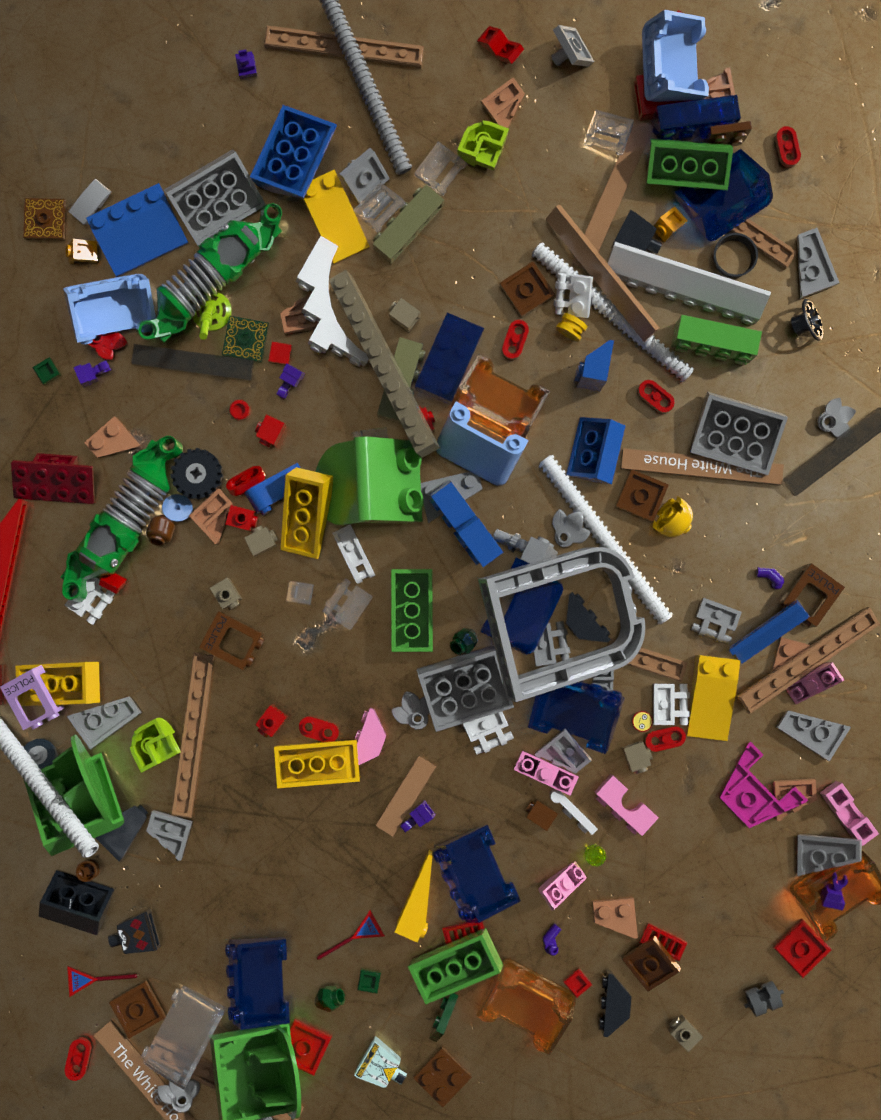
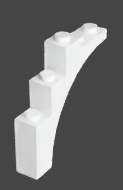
[295,236,369,367]

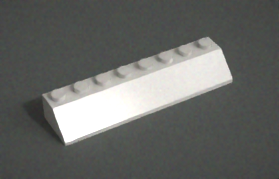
[607,242,771,325]

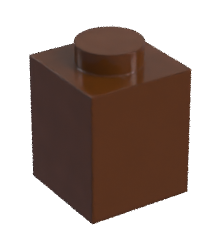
[524,799,558,831]

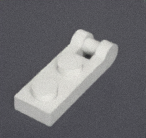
[332,525,375,584]
[549,789,597,835]

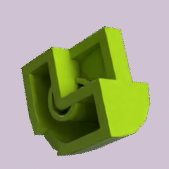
[457,120,509,170]
[130,718,181,773]

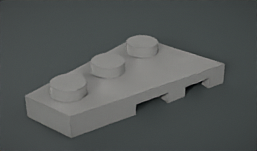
[776,710,851,761]
[797,834,862,876]

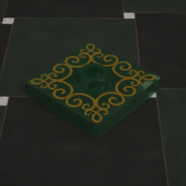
[222,315,269,363]

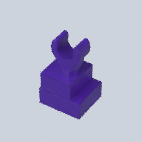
[235,49,257,79]
[73,361,111,388]
[276,363,305,399]
[400,800,436,832]
[820,872,848,910]

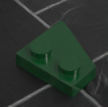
[429,993,459,1042]

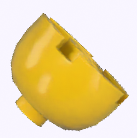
[653,496,693,538]

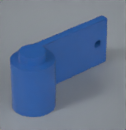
[244,463,300,516]

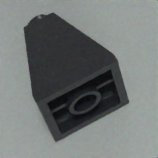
[96,805,148,863]

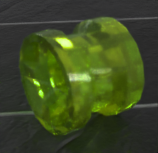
[584,844,606,867]

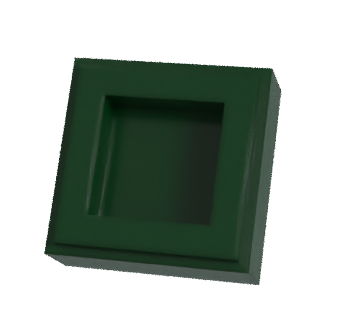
[32,357,61,385]
[357,968,381,994]

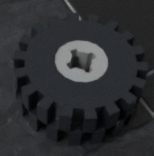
[170,448,224,501]

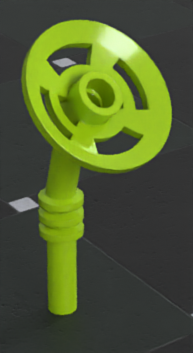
[193,292,232,340]

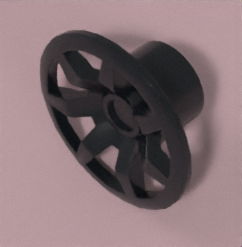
[791,299,823,341]

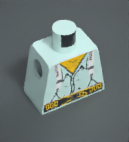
[354,1036,407,1088]

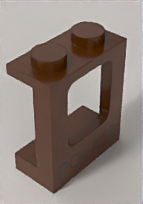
[779,563,845,628]
[199,611,265,670]

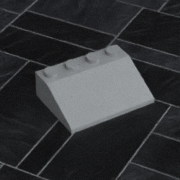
[164,149,266,246]
[690,392,788,475]
[417,645,514,732]

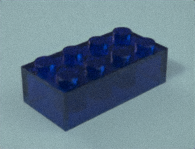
[652,95,741,141]
[415,312,484,406]

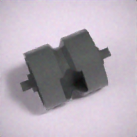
[744,981,784,1017]

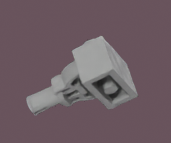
[493,529,558,564]

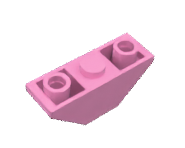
[786,662,844,704]
[354,708,387,765]
[514,751,579,795]
[538,861,587,910]

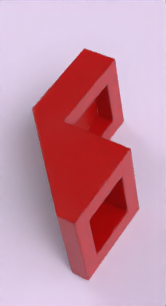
[477,26,524,64]

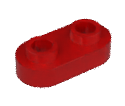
[775,126,801,167]
[502,320,529,360]
[638,380,675,414]
[226,466,265,496]
[299,716,339,742]
[645,726,686,752]
[64,1037,92,1081]

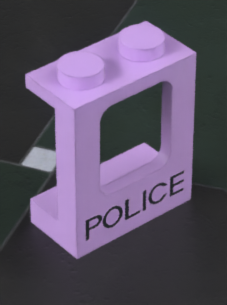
[0,665,65,730]

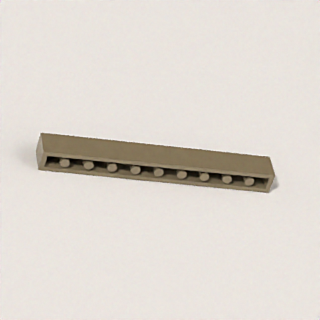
[329,270,440,458]

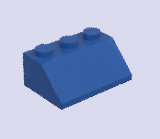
[574,340,614,392]
[566,417,625,484]

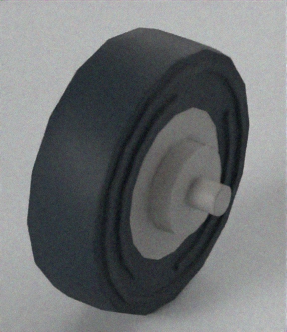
[24,739,58,769]

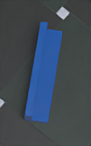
[729,600,810,664]

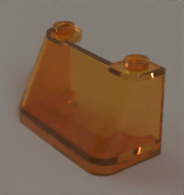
[452,354,550,439]
[790,850,881,942]
[476,960,576,1055]

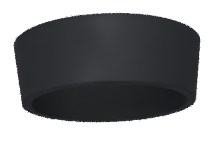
[713,233,758,278]

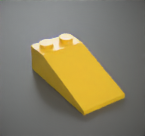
[302,170,370,264]
[280,467,333,559]
[686,655,740,741]
[15,662,100,706]
[274,740,360,788]
[394,850,432,942]

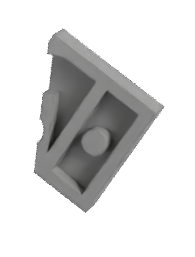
[535,728,592,773]

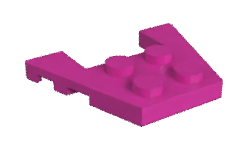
[720,741,808,828]

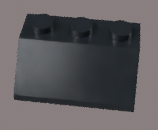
[38,870,114,935]

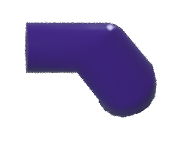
[756,567,784,589]
[542,923,562,956]

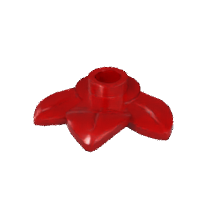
[88,331,127,360]

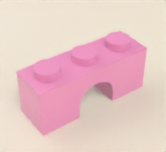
[595,774,659,836]
[820,781,879,846]

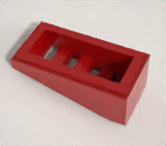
[442,917,484,944]
[639,923,687,961]

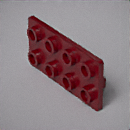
[11,453,95,504]

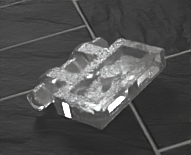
[322,578,373,631]

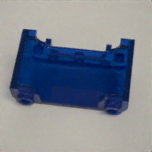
[675,149,773,241]
[480,557,563,654]

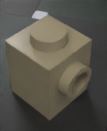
[388,298,421,332]
[244,526,278,557]
[210,578,242,611]
[621,741,653,774]
[668,1015,703,1052]

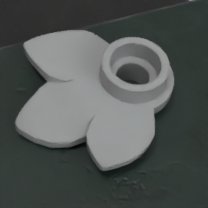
[817,398,856,437]
[552,509,590,547]
[392,692,430,730]
[158,1071,200,1113]

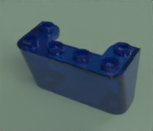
[528,680,625,754]
[433,825,521,923]
[225,937,290,1030]

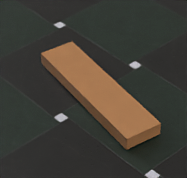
[720,208,798,270]
[607,638,688,682]
[376,756,436,837]

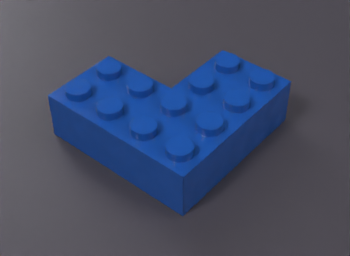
[429,480,503,567]

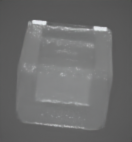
[286,581,314,605]

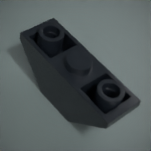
[564,592,611,643]
[598,970,632,1037]

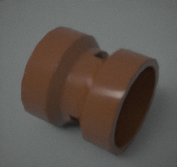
[76,859,101,882]

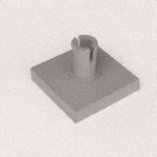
[551,25,594,67]
[339,148,390,204]

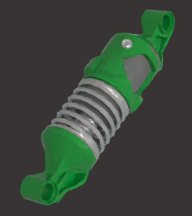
[136,203,282,342]
[60,436,183,603]

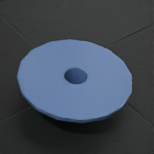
[162,494,193,522]

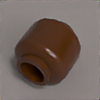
[146,515,175,546]

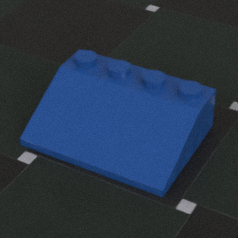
[250,105,337,199]
[86,183,188,277]

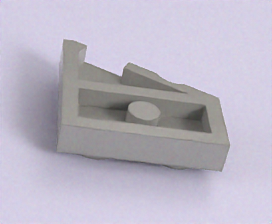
[146,810,193,861]

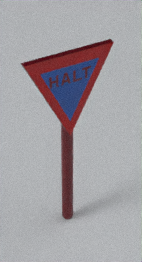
[317,910,385,960]
[67,966,137,997]

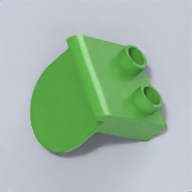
[316,437,424,525]
[23,734,124,856]
[209,1022,301,1120]

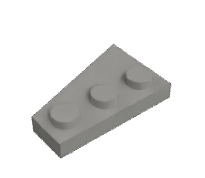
[797,228,839,299]
[421,471,482,523]
[67,696,142,749]

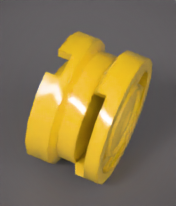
[556,313,588,342]

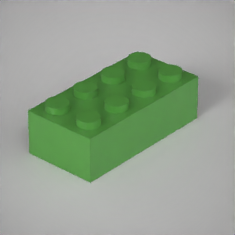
[646,139,733,190]
[671,315,762,365]
[391,569,433,652]
[408,928,503,1005]

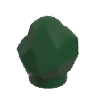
[450,628,478,655]
[314,986,345,1012]

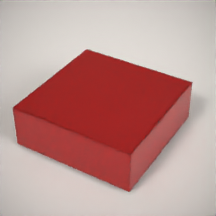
[268,341,292,365]
[99,573,127,594]
[563,968,592,998]

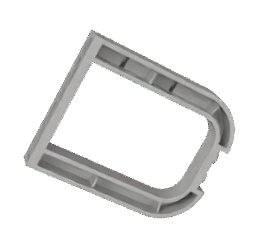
[478,547,645,702]

